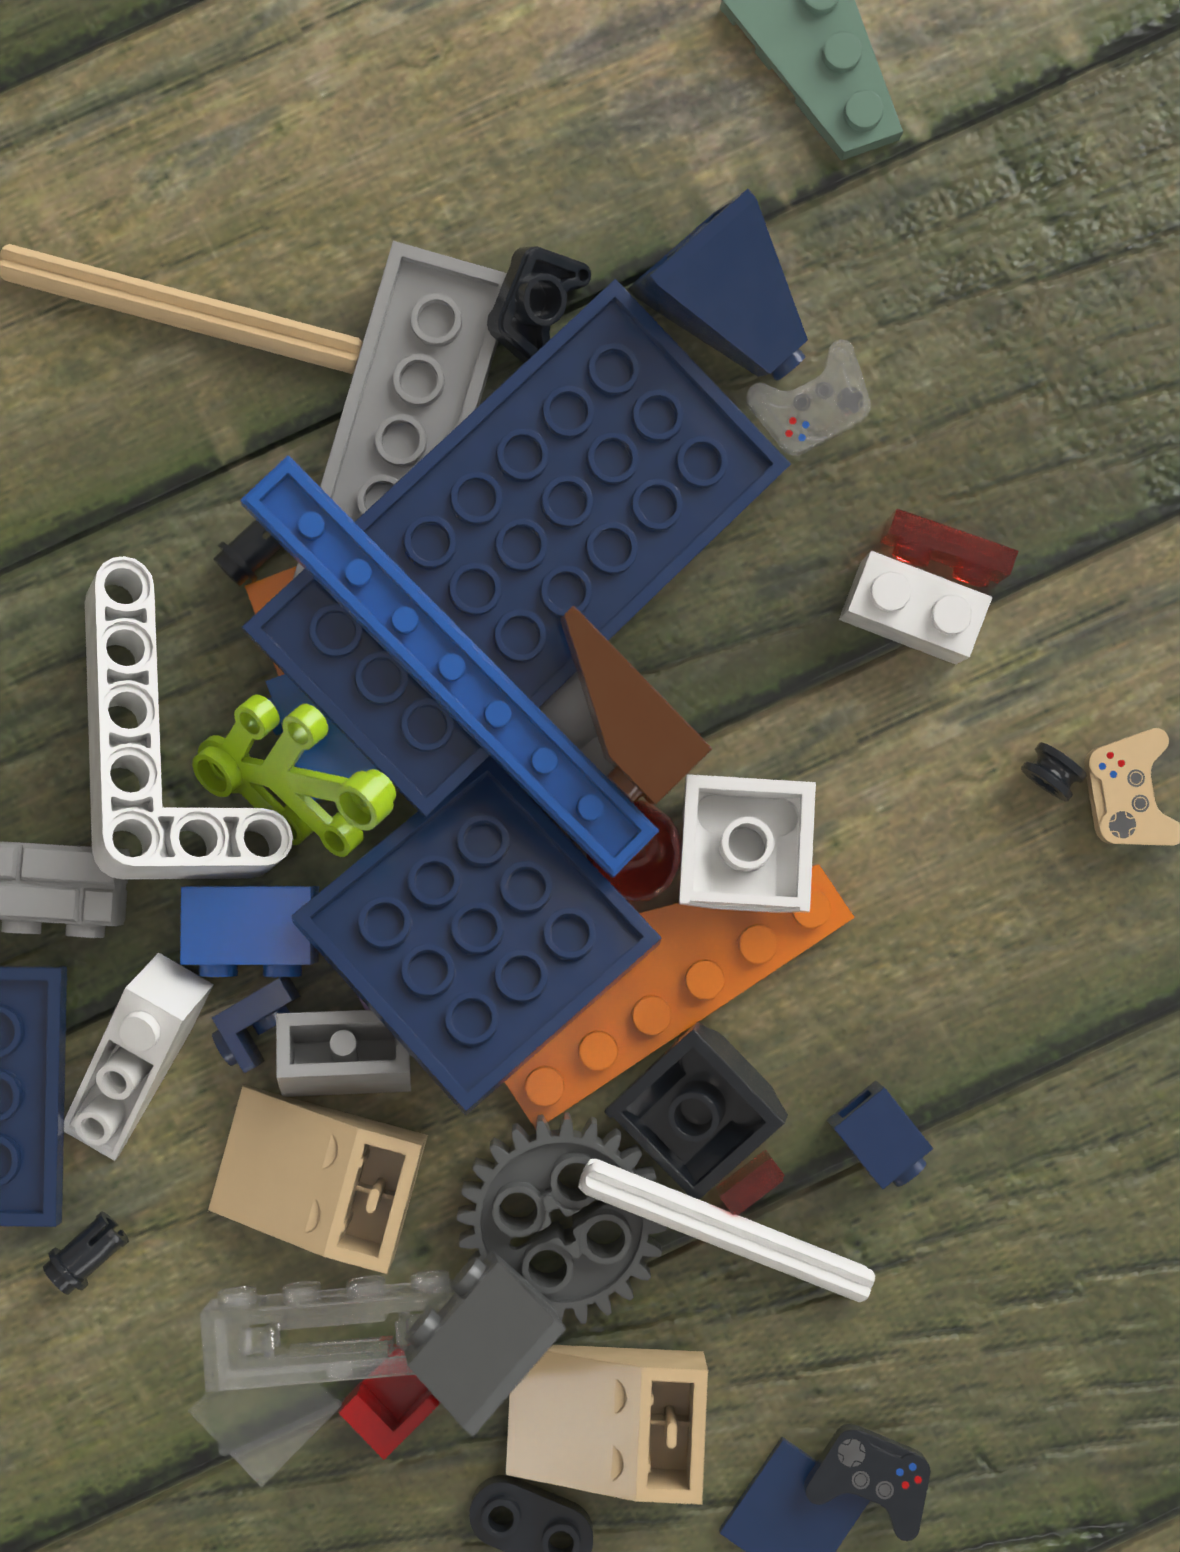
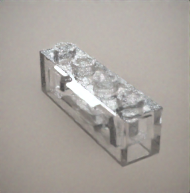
[200,1270,455,1392]

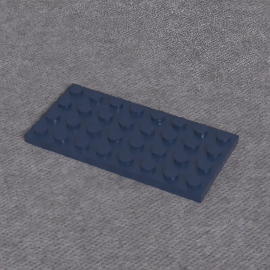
[242,279,791,818]

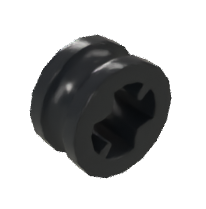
[1021,742,1087,802]

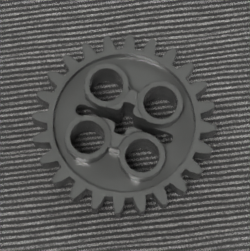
[457,1112,667,1324]

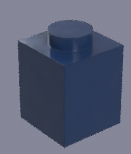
[827,1080,933,1189]

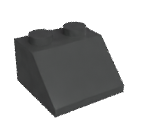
[405,1250,566,1436]

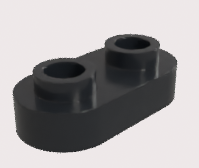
[469,1475,593,1552]

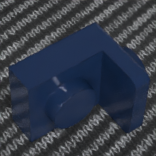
[212,977,301,1073]

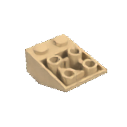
[208,1085,428,1274]
[506,1345,708,1505]

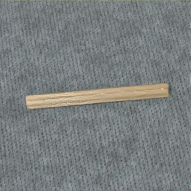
[0,244,363,374]

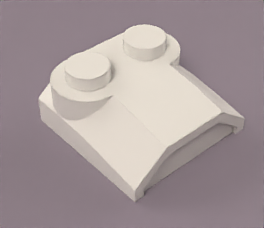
[679,774,816,913]

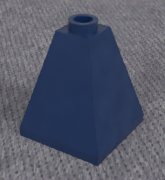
[627,189,808,381]

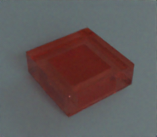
[715,1149,785,1216]

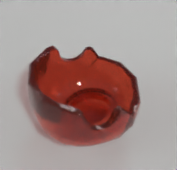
[586,800,682,901]

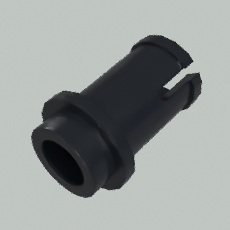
[213,519,283,587]
[43,1211,129,1295]

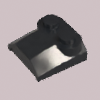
[604,1022,788,1200]

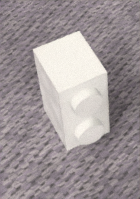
[839,551,992,665]

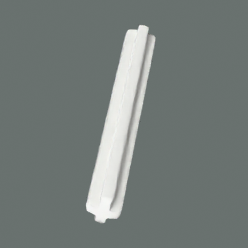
[579,1158,875,1302]

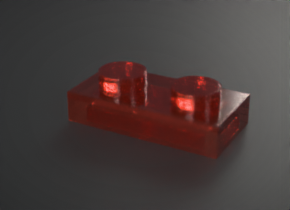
[880,509,1019,587]

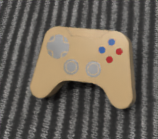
[1084,728,1180,846]

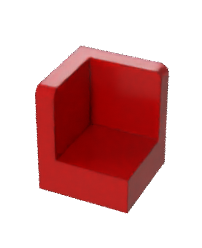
[338,1346,440,1460]

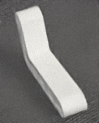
[85,556,293,879]

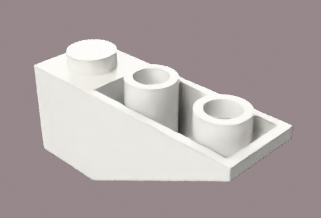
[64,953,214,1161]

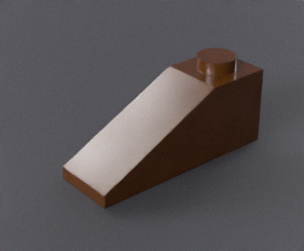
[560,605,713,805]

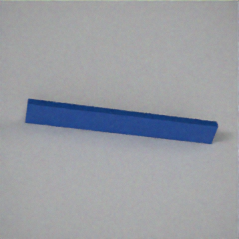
[240,455,659,877]

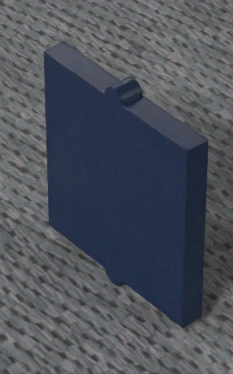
[719,1437,870,1552]

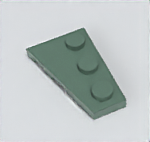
[720,0,903,161]

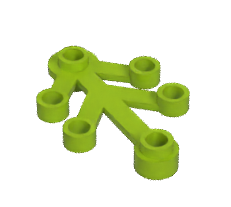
[192,694,396,857]

